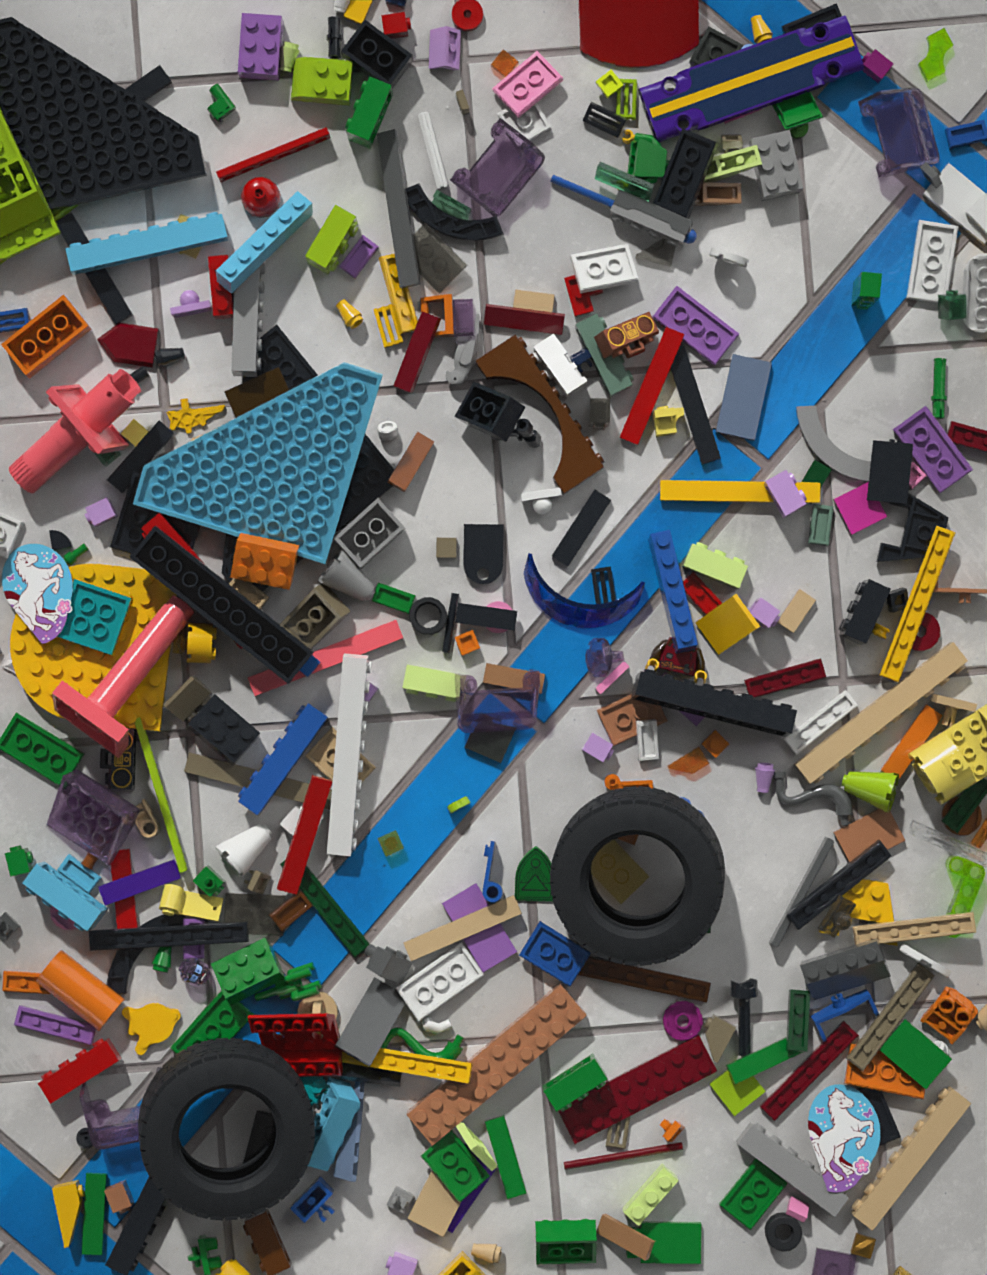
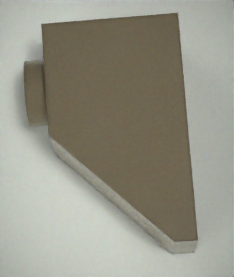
[703,1014,736,1063]

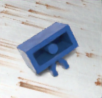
[290,1176,335,1223]

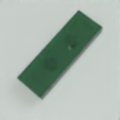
[594,162,655,202]

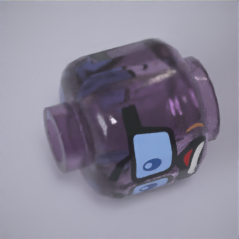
[179,957,210,987]

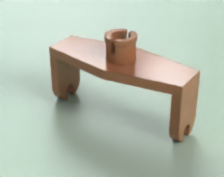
[934,581,987,603]

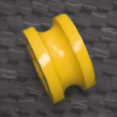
[872,623,890,639]

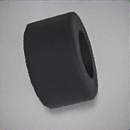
[764,1212,802,1252]

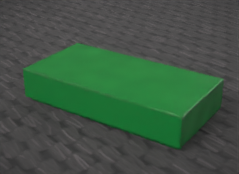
[372,583,416,614]

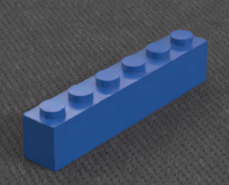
[648,530,698,654]
[238,703,328,816]

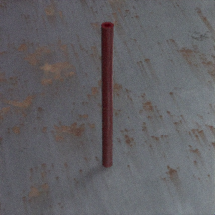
[563,1142,683,1170]

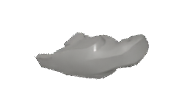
[446,314,480,386]

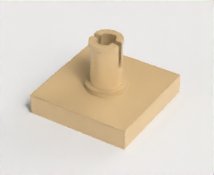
[930,693,977,727]

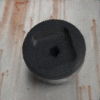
[76,1128,97,1149]

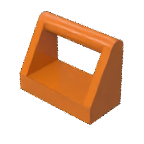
[420,294,454,338]

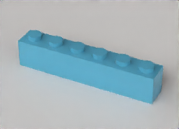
[216,191,313,294]

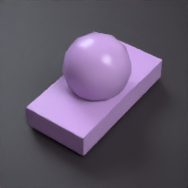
[170,290,212,318]

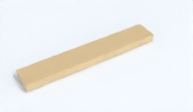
[403,895,522,961]
[853,912,976,945]

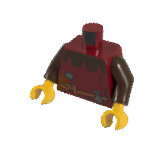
[645,637,707,684]

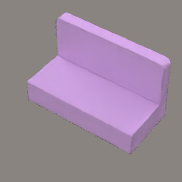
[429,26,461,71]

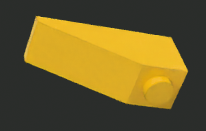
[52,1180,85,1248]

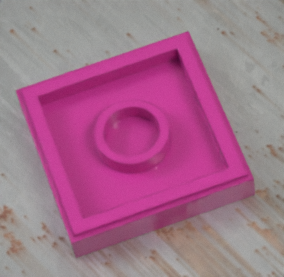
[833,482,887,535]

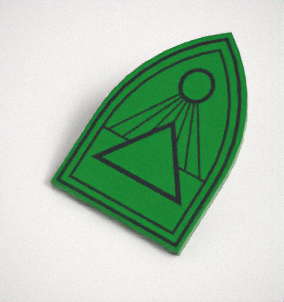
[515,846,553,901]

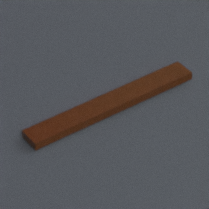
[578,956,711,1003]

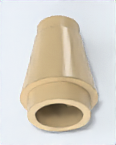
[471,1243,502,1264]

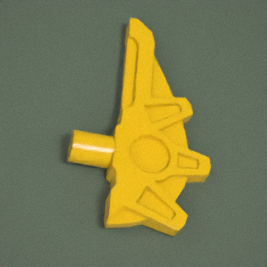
[166,398,225,433]

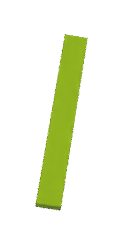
[135,717,188,873]

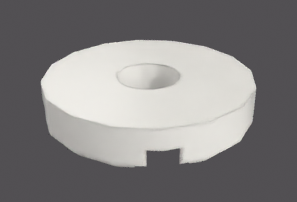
[709,248,749,268]

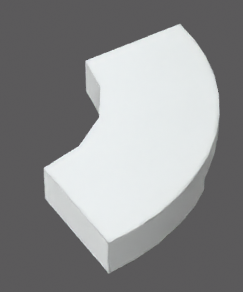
[900,943,952,977]

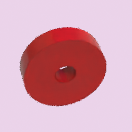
[452,0,483,31]

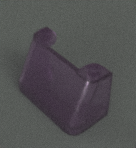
[450,118,545,217]

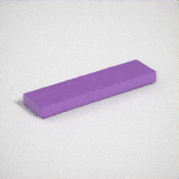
[14,1005,96,1045]

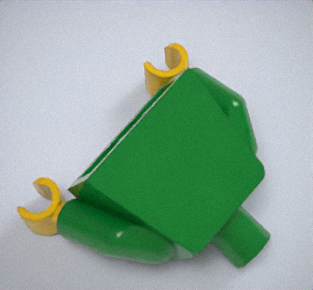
[617,129,670,191]

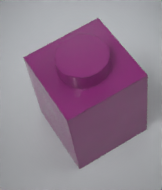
[862,49,894,84]

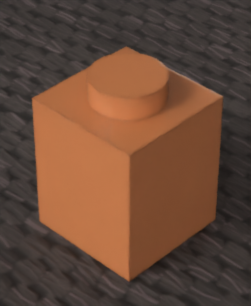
[104,1180,134,1214]

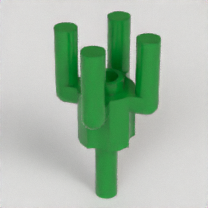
[255,962,322,1002]

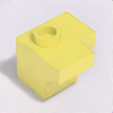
[652,406,684,437]

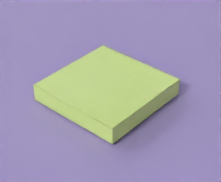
[456,1122,497,1171]

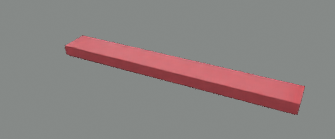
[248,620,403,696]

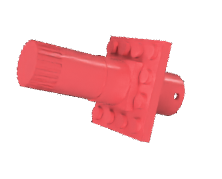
[9,369,141,494]

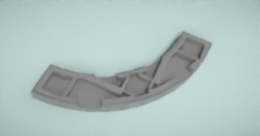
[796,405,871,482]

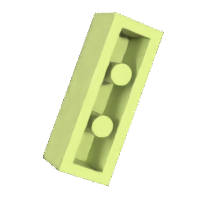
[682,542,748,589]
[402,664,466,702]
[622,1163,679,1226]

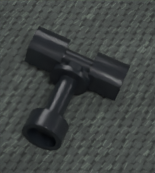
[491,419,541,448]

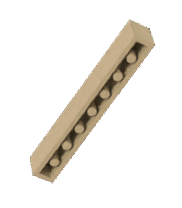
[851,1086,972,1231]

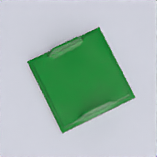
[772,92,823,131]

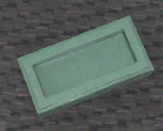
[808,504,834,546]

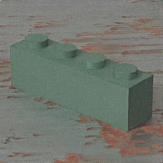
[575,313,634,398]

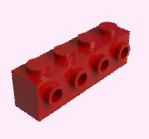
[38,1038,121,1104]

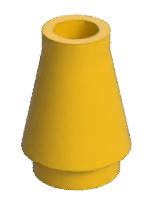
[750,15,773,44]
[336,299,364,329]

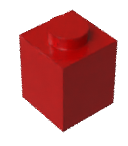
[381,12,411,39]

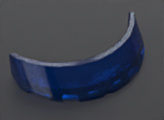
[523,553,645,628]

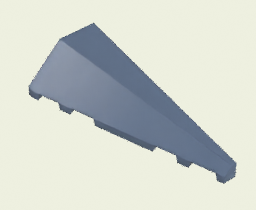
[333,1081,365,1182]

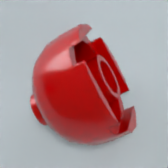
[241,177,281,218]

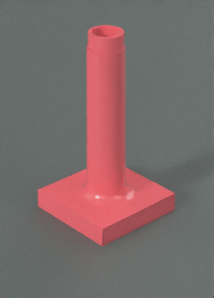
[52,596,194,758]

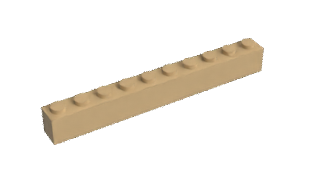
[793,642,968,784]

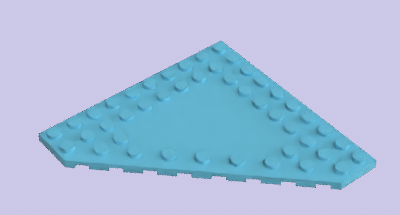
[133,362,383,564]

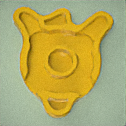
[122,1003,181,1055]

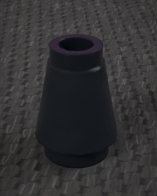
[154,347,185,368]

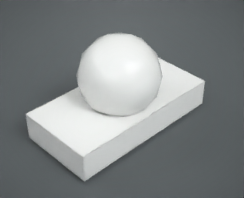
[521,488,562,515]

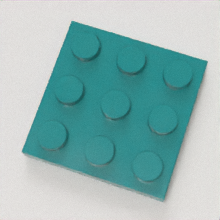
[57,579,132,656]

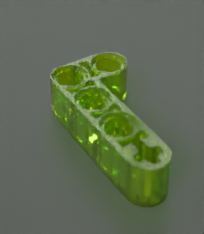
[945,855,985,938]

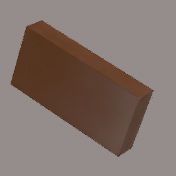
[269,890,312,931]

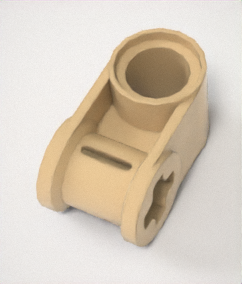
[127,799,161,838]

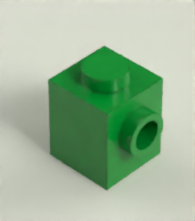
[5,845,34,877]
[193,865,225,897]

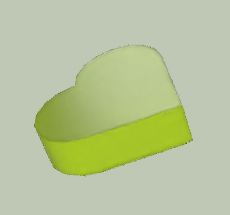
[447,796,471,814]

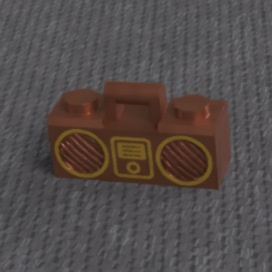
[594,312,659,359]

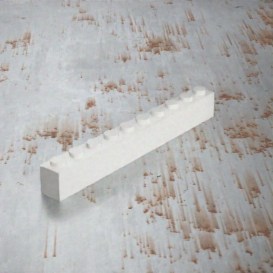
[327,653,372,856]

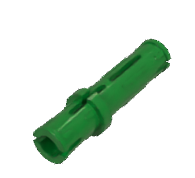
[931,358,947,419]

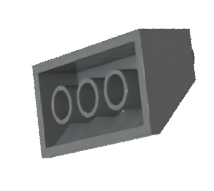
[800,938,891,1000]

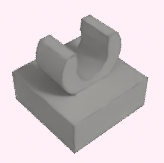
[387,1186,414,1214]

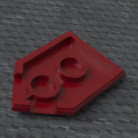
[97,323,159,368]

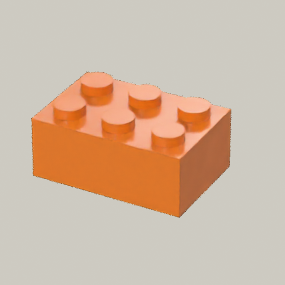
[230,533,299,590]

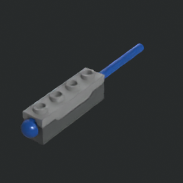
[550,175,697,247]

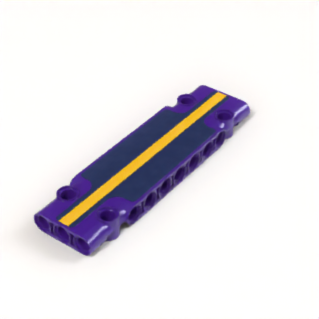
[638,15,864,142]

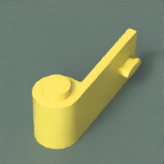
[159,884,224,922]

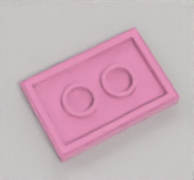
[492,51,563,118]

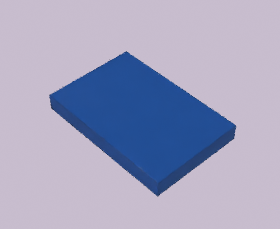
[519,921,591,987]

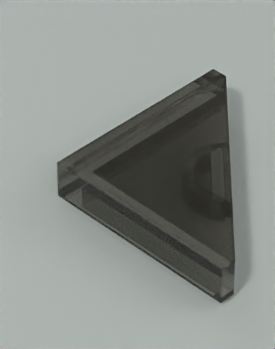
[635,238,676,267]

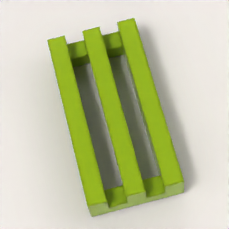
[616,79,637,120]

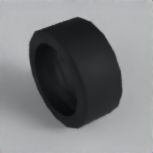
[409,597,447,635]

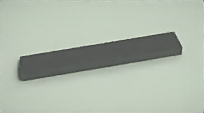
[769,836,834,947]

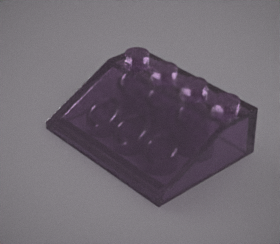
[46,769,140,865]

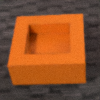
[455,630,480,656]
[701,730,729,758]

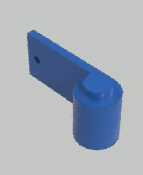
[483,841,504,903]

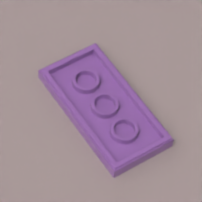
[652,286,739,366]
[893,406,973,493]
[442,883,517,972]

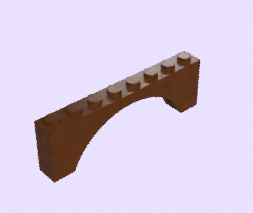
[475,334,605,495]

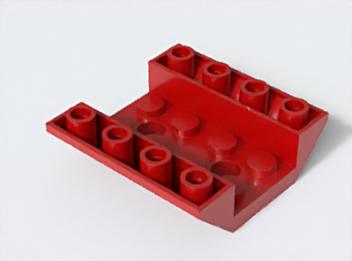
[248,1013,342,1077]

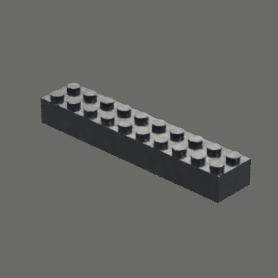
[130,526,314,684]

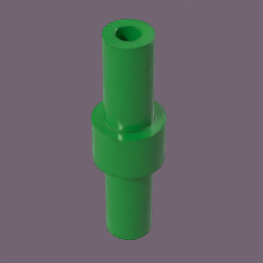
[63,543,89,565]

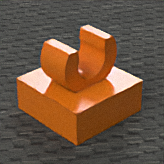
[660,1119,685,1142]

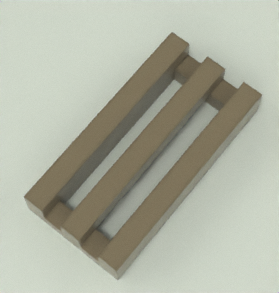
[605,1116,630,1149]

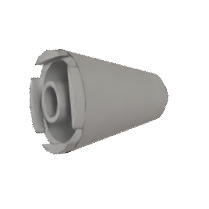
[318,549,375,602]

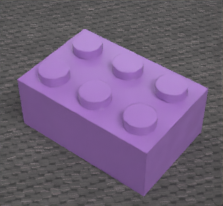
[238,13,284,81]

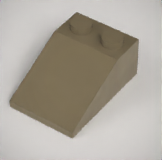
[280,584,351,649]

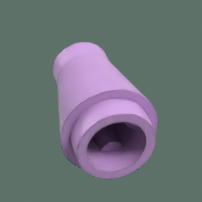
[755,762,775,793]

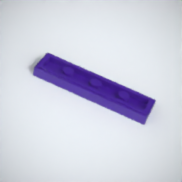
[98,859,181,905]

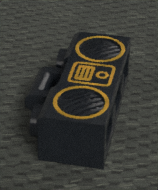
[100,729,137,790]

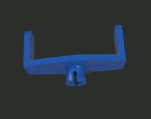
[811,989,879,1042]

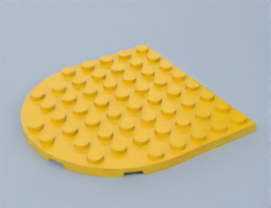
[10,564,177,732]

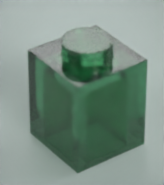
[938,290,966,320]

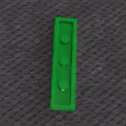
[726,1037,803,1084]
[485,1115,527,1199]
[82,1172,107,1255]

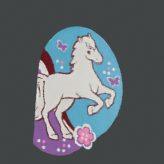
[2,544,73,644]
[808,1084,880,1192]

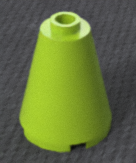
[842,771,899,812]

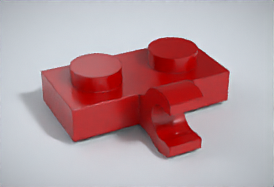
[564,275,603,317]

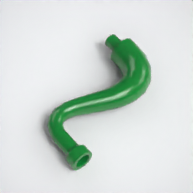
[381,1028,464,1060]

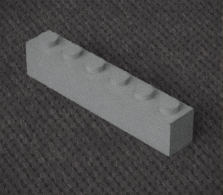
[231,263,265,377]
[736,1122,849,1217]

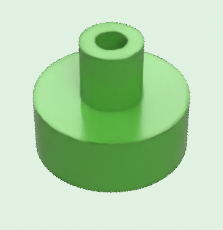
[789,123,809,139]

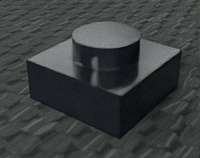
[887,587,908,613]

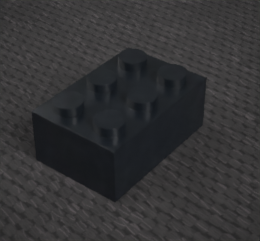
[341,20,413,89]
[454,382,525,442]
[838,579,891,645]
[188,694,260,766]

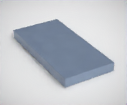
[716,354,772,440]

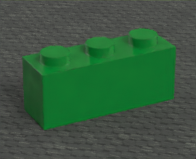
[851,272,882,310]

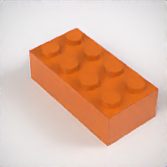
[1,294,92,378]

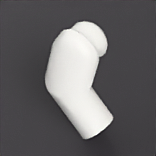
[422,1017,453,1035]

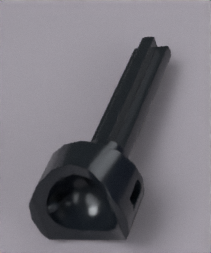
[731,978,758,1056]

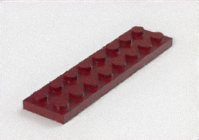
[558,1035,717,1144]

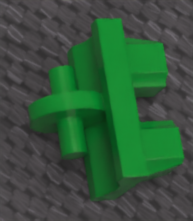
[187,1234,222,1275]

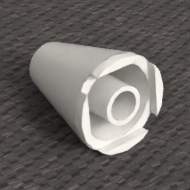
[215,824,272,878]

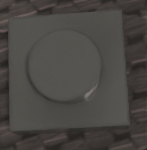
[920,162,942,188]

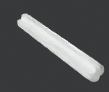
[418,112,448,189]

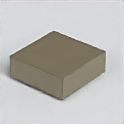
[456,89,470,115]
[436,537,457,558]

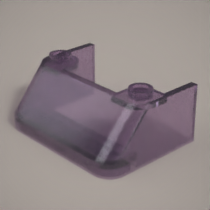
[79,1067,161,1149]

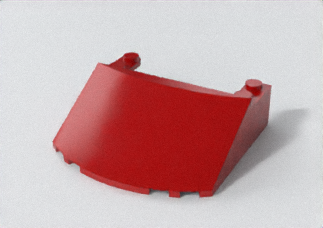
[578,0,699,68]

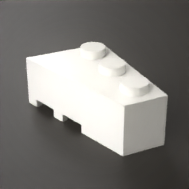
[533,334,587,399]

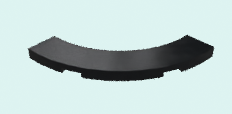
[406,183,504,241]
[107,914,185,994]

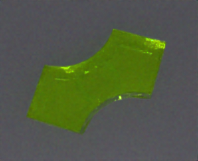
[918,28,953,82]

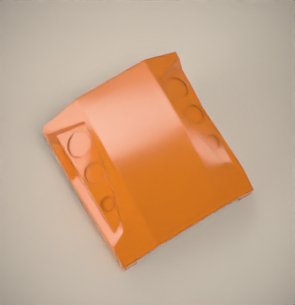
[920,986,978,1045]

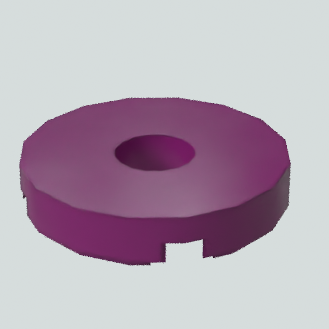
[663,1000,703,1041]

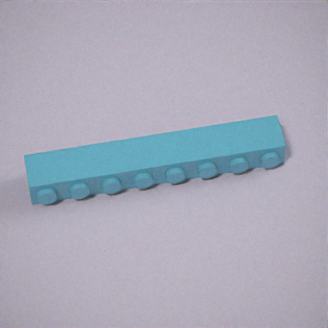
[65,212,228,275]

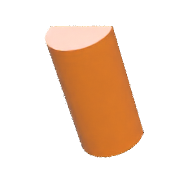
[36,950,125,1031]

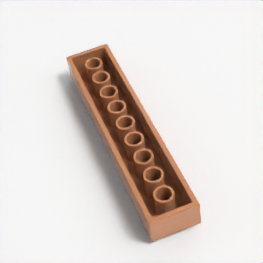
[406,983,587,1146]

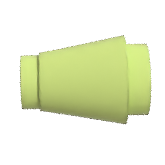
[280,41,300,72]

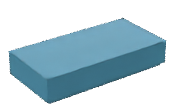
[57,854,102,894]

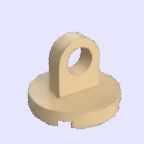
[298,991,338,1032]

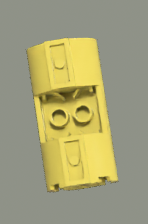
[908,704,987,805]

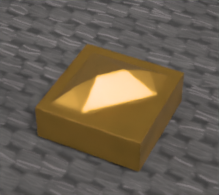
[850,1233,876,1259]

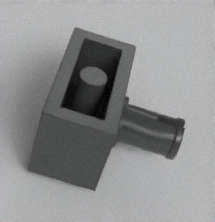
[365,944,412,984]

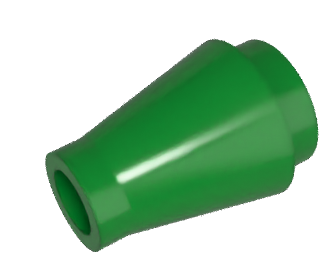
[152,946,172,973]

